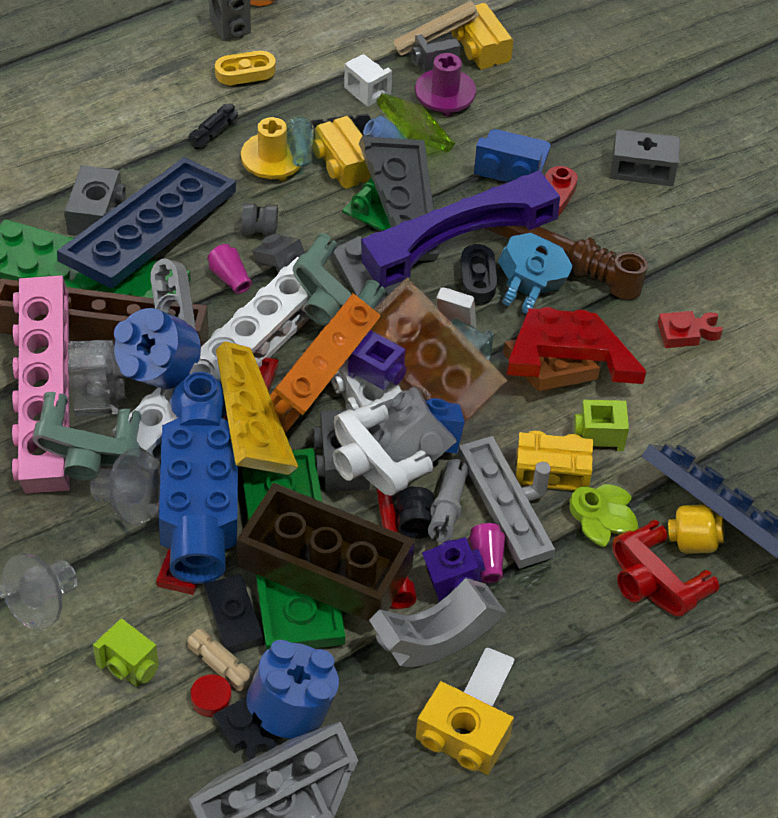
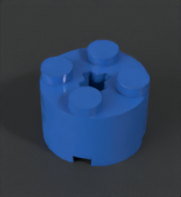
[114,308,201,389]
[246,639,339,739]

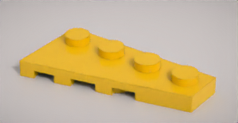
[216,341,298,475]

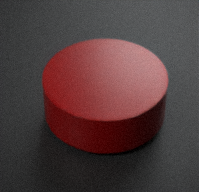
[191,674,232,717]

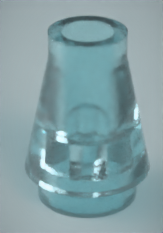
[286,117,315,167]

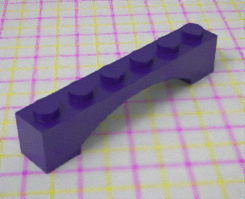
[361,170,560,288]

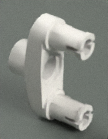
[333,399,433,495]

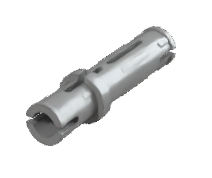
[428,459,468,542]

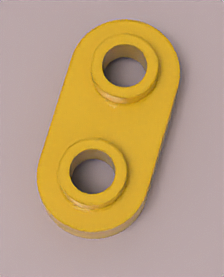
[215,51,276,86]

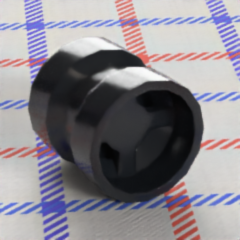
[397,487,434,539]

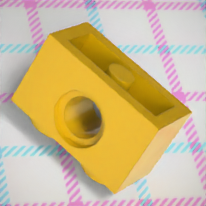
[415,681,514,775]

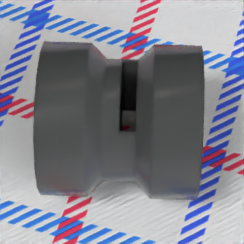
[242,202,278,237]

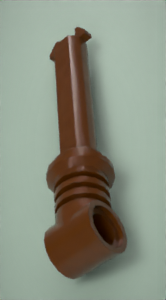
[483,226,648,299]

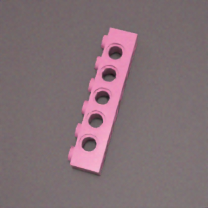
[12,275,70,494]

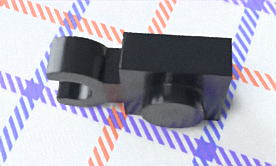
[213,696,277,761]

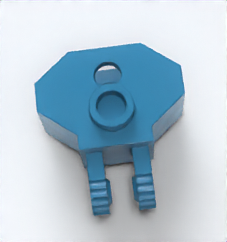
[498,233,573,315]

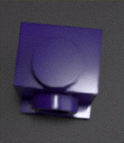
[348,330,407,390]

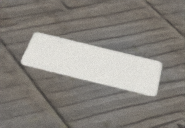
[464,648,514,706]

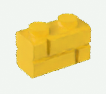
[451,3,514,70]
[312,116,371,189]
[515,431,593,491]

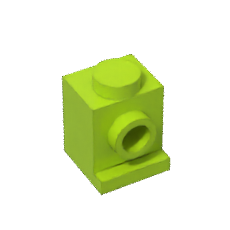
[573,400,629,451]
[93,618,159,687]

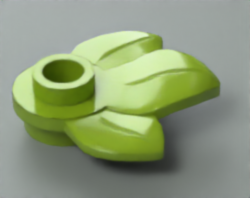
[569,484,639,547]

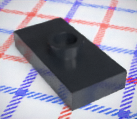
[204,574,264,653]

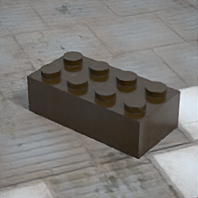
[237,482,415,622]

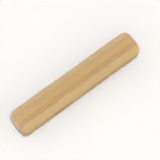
[394,1,479,56]

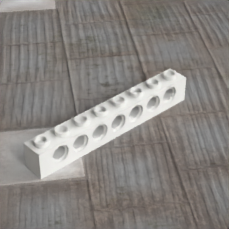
[113,257,310,473]

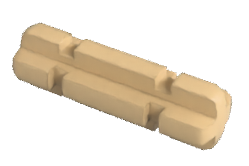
[187,629,253,691]

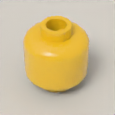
[668,504,725,554]

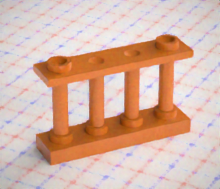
[270,293,381,434]

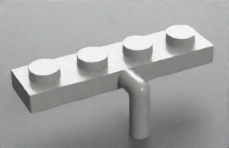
[458,436,555,569]

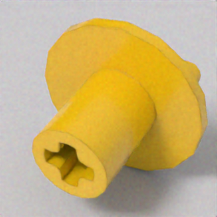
[241,117,305,181]

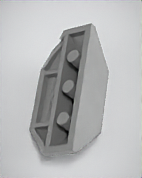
[188,722,358,818]

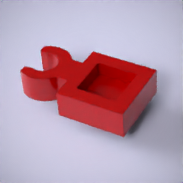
[657,311,723,348]

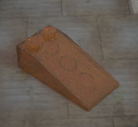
[370,277,507,421]

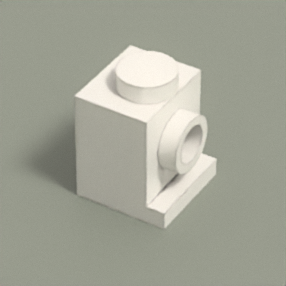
[344,54,392,107]

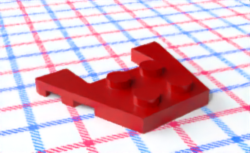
[506,307,647,384]

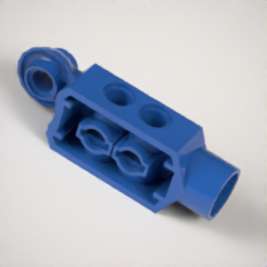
[159,371,238,584]

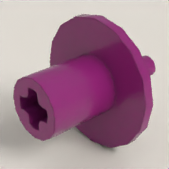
[415,53,476,117]

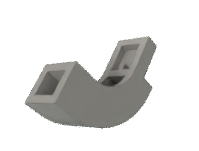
[369,578,507,667]

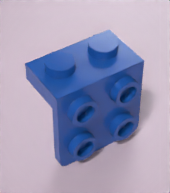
[474,129,550,182]

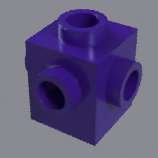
[422,537,486,602]

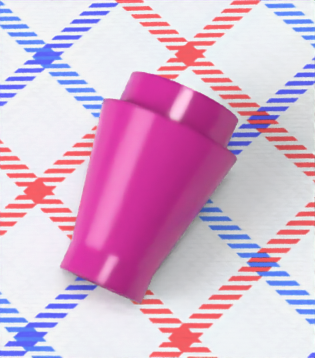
[207,244,252,295]
[467,523,505,583]

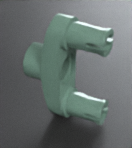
[293,233,385,326]
[33,392,142,481]

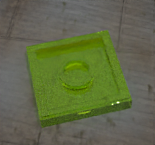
[376,93,456,152]

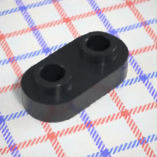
[460,244,497,303]

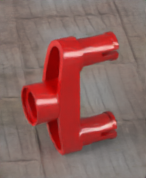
[612,520,719,616]

